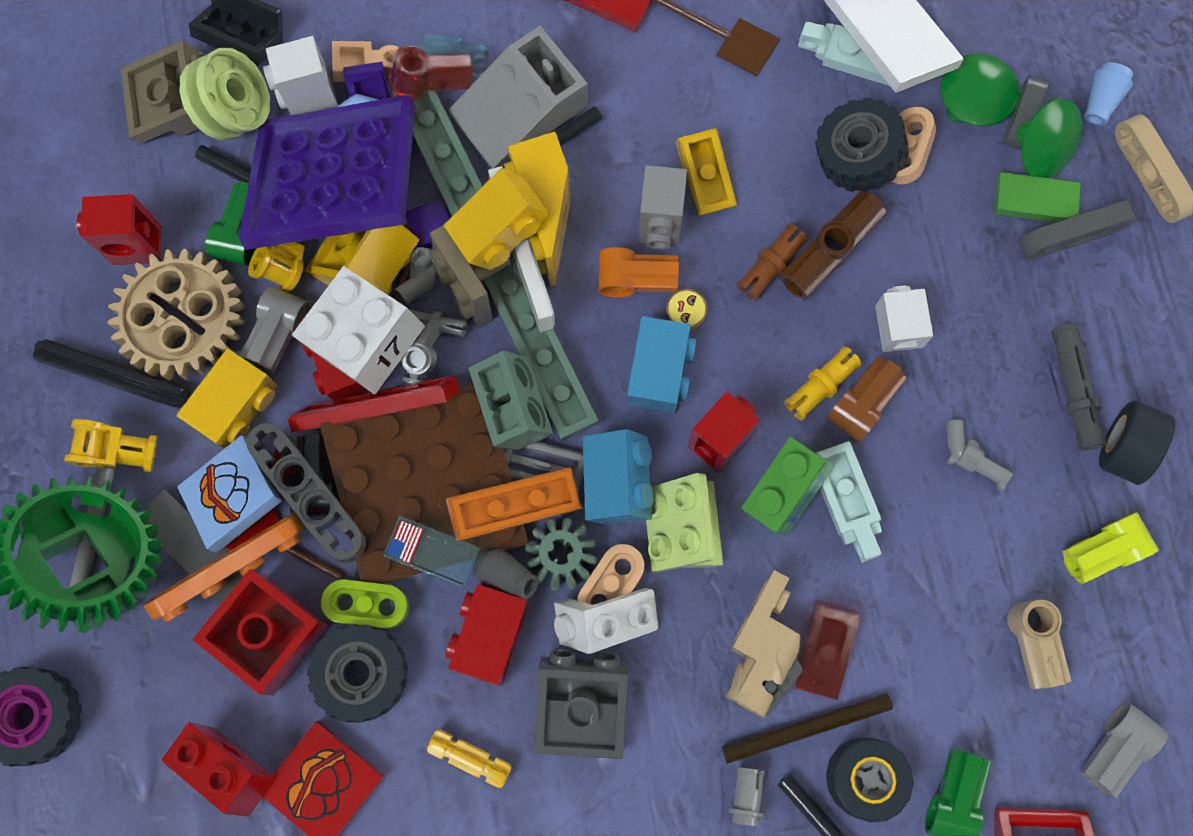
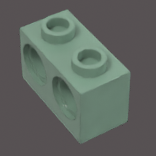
[468,350,553,450]

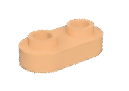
[891,107,936,184]
[577,544,644,605]

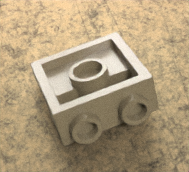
[121,40,206,144]

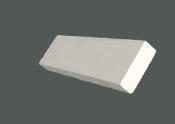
[488,166,555,332]

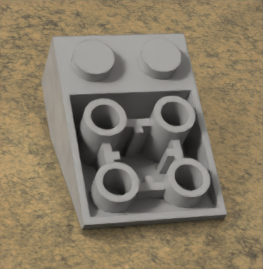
[448,25,589,169]

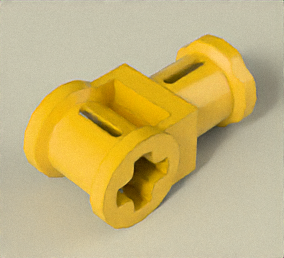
[248,242,305,293]
[64,419,158,472]

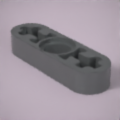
[1018,201,1137,260]

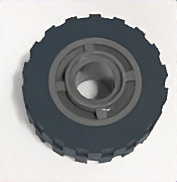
[815,98,909,192]
[307,624,408,723]

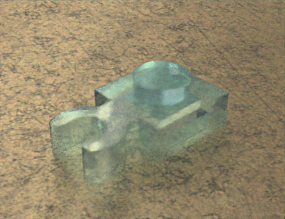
[418,34,489,80]

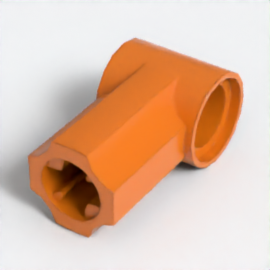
[598,247,679,298]

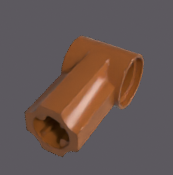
[826,356,907,443]

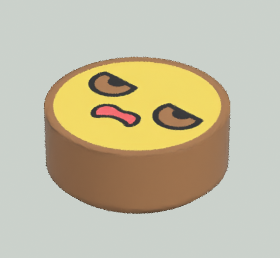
[666,289,707,332]

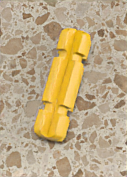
[427,729,512,788]

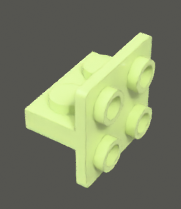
[646,473,723,572]

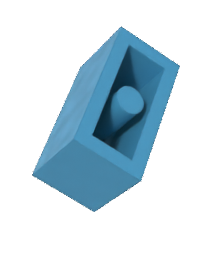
[626,316,696,414]
[583,429,654,525]

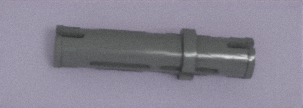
[1051,324,1107,451]

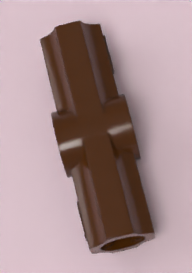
[779,190,887,301]

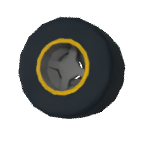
[1099,400,1175,485]
[826,737,914,822]

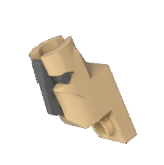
[726,570,803,718]

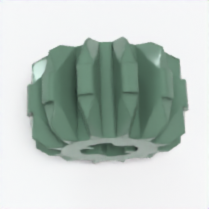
[525,518,597,591]

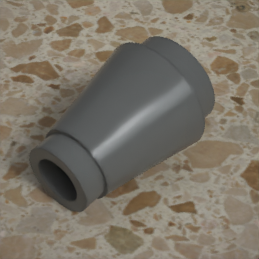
[473,548,538,600]

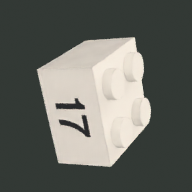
[292,266,425,395]

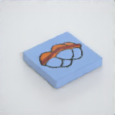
[177,435,282,553]

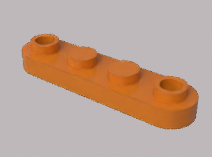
[143,513,305,622]

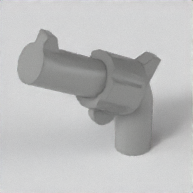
[946,420,1013,492]

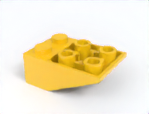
[504,131,571,286]

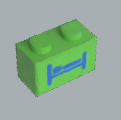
[741,437,835,536]

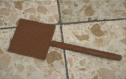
[655,0,780,77]

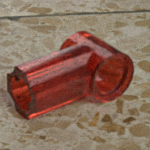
[389,45,472,100]

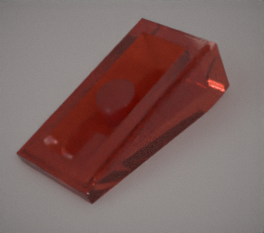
[795,600,860,700]

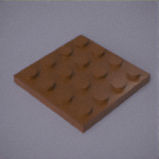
[320,383,529,584]

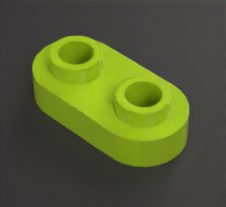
[321,580,409,629]

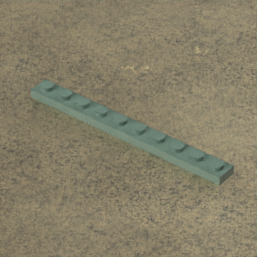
[393,77,599,442]

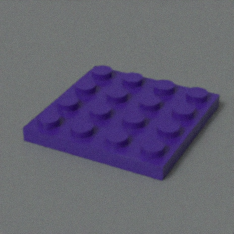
[239,94,415,250]

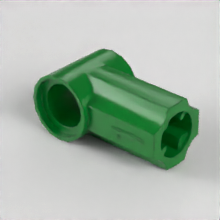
[205,181,257,266]
[925,748,991,836]

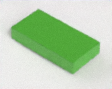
[993,172,1081,223]

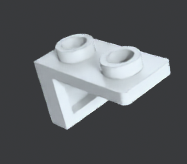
[554,588,658,654]

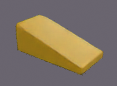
[675,128,737,216]

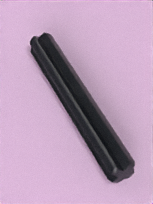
[32,339,190,409]

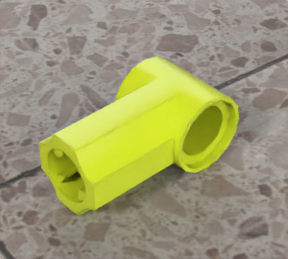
[1062,512,1159,584]

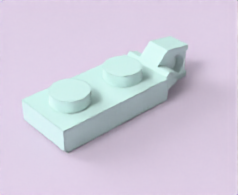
[798,22,890,86]
[817,441,882,563]

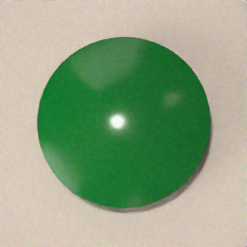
[940,54,1019,126]
[1016,97,1082,178]

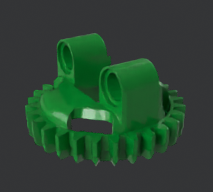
[0,475,162,633]

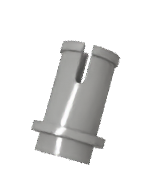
[728,767,765,827]

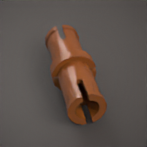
[736,223,808,301]

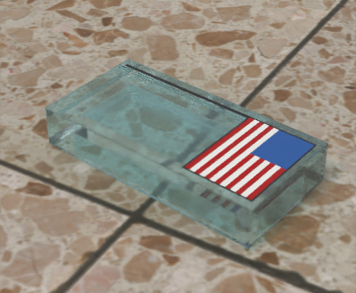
[383,515,481,589]

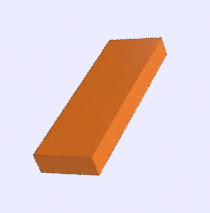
[446,467,582,542]

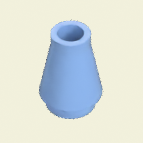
[1084,62,1134,126]

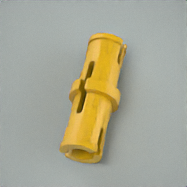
[784,346,862,421]

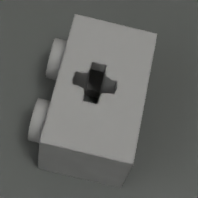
[639,165,687,250]

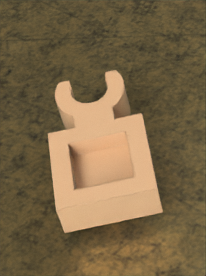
[332,41,400,82]

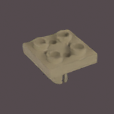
[428,226,511,328]

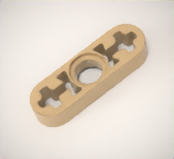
[1115,114,1193,223]

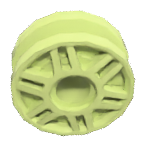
[179,48,270,140]

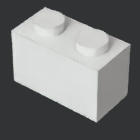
[263,36,338,115]

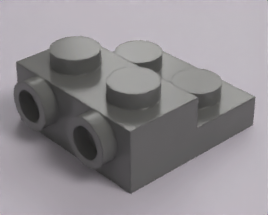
[534,650,628,759]

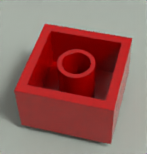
[192,568,329,696]

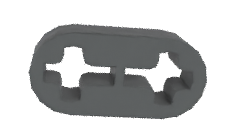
[1002,76,1048,150]

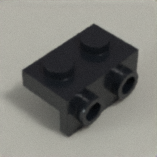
[189,0,283,66]

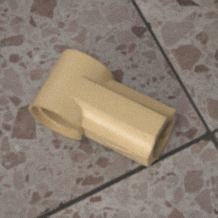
[1007,600,1071,689]

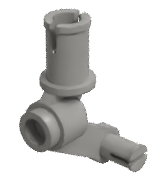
[401,309,467,385]

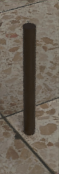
[721,693,893,764]

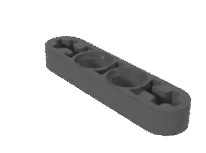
[247,423,366,563]

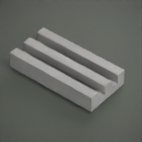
[504,442,584,496]

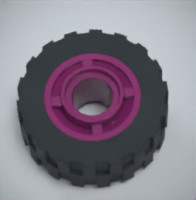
[0,667,82,767]

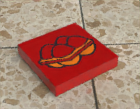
[263,721,385,836]

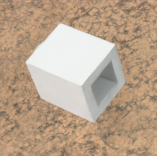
[875,285,933,352]

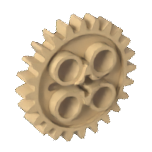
[107,249,245,381]

